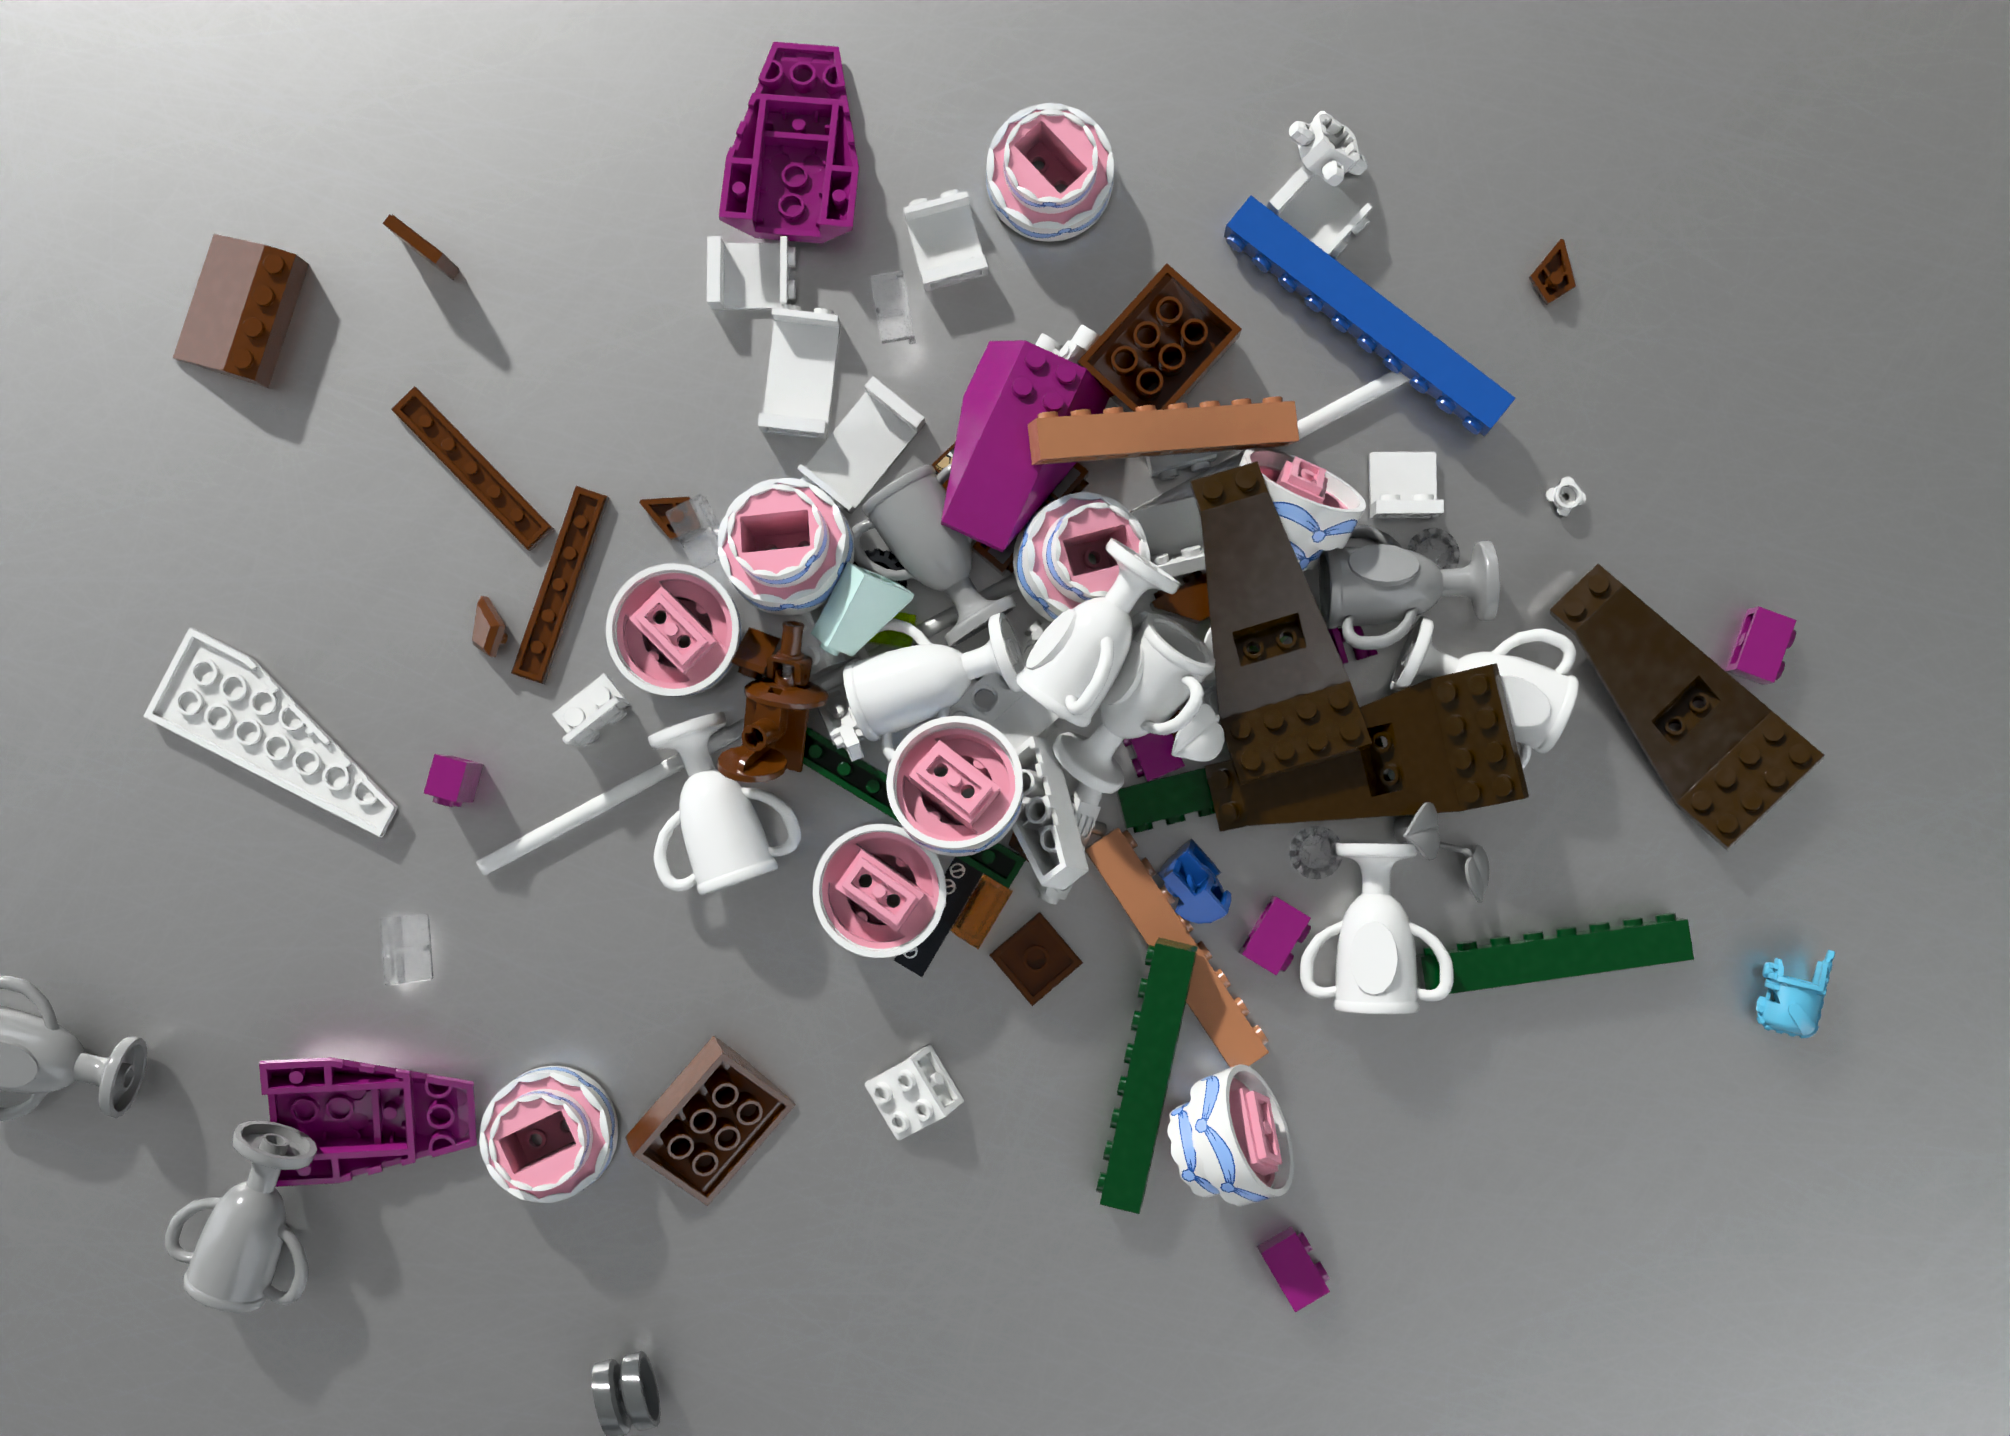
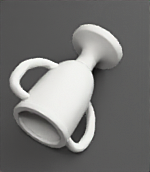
[1016,538,1181,727]
[1052,611,1215,794]
[843,613,1025,761]
[1390,616,1579,769]
[648,712,801,895]
[1300,843,1454,1014]

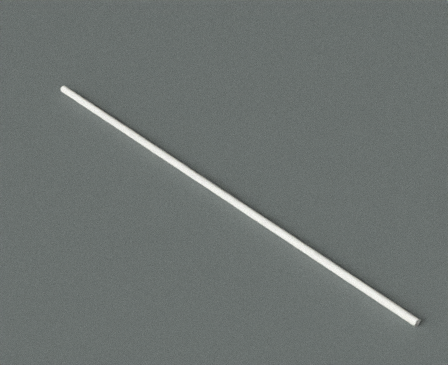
[477,371,1410,875]

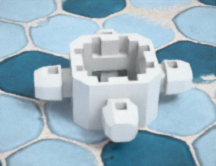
[1289,111,1367,186]

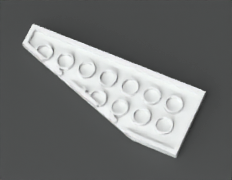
[143,628,398,837]

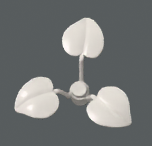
[1171,627,1249,762]

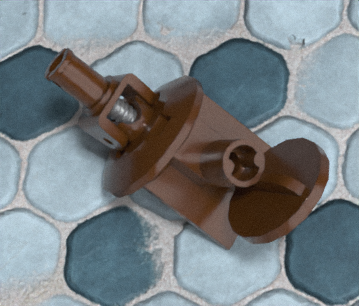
[717,621,829,783]

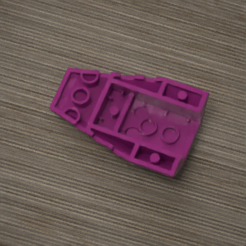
[719,42,859,244]
[941,340,1110,553]
[259,1057,477,1187]

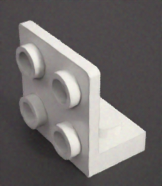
[1369,452,1444,519]
[1130,496,1205,577]
[552,673,631,746]
[865,1044,964,1140]

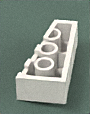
[1012,735,1089,890]

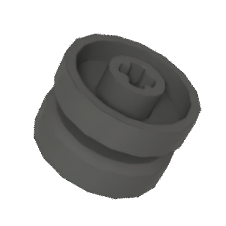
[592,1351,661,1436]

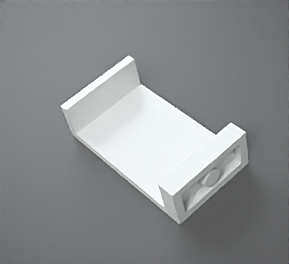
[758,304,841,439]
[797,376,926,515]

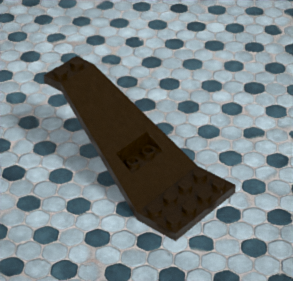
[1190,461,1372,786]
[1550,564,1825,851]
[1204,663,1529,832]

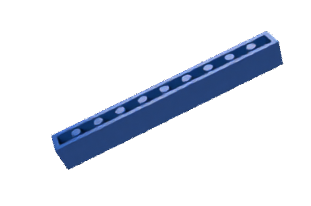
[1224,195,1516,437]

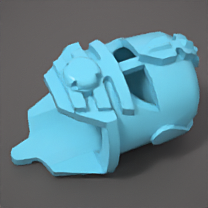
[1756,950,1835,1038]

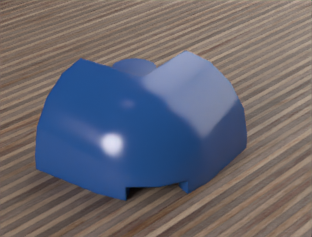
[1157,839,1231,924]

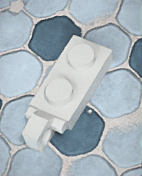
[818,684,866,761]

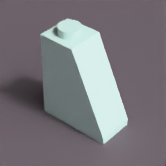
[811,562,914,656]

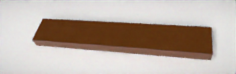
[391,386,554,551]
[511,486,609,684]

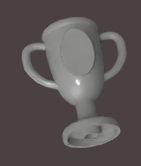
[851,464,1017,647]
[1319,525,1500,650]
[0,975,147,1121]
[165,1121,317,1312]

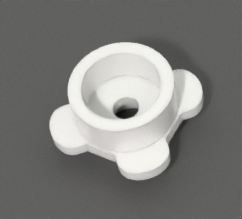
[1546,477,1586,516]

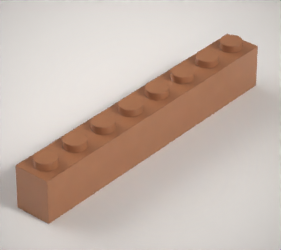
[1028,396,1299,465]
[1085,827,1269,1068]

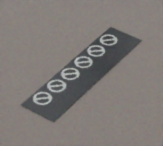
[894,857,983,977]

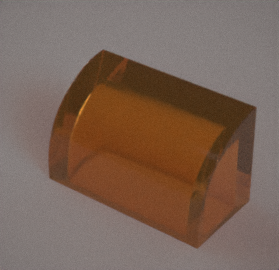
[950,874,1013,949]

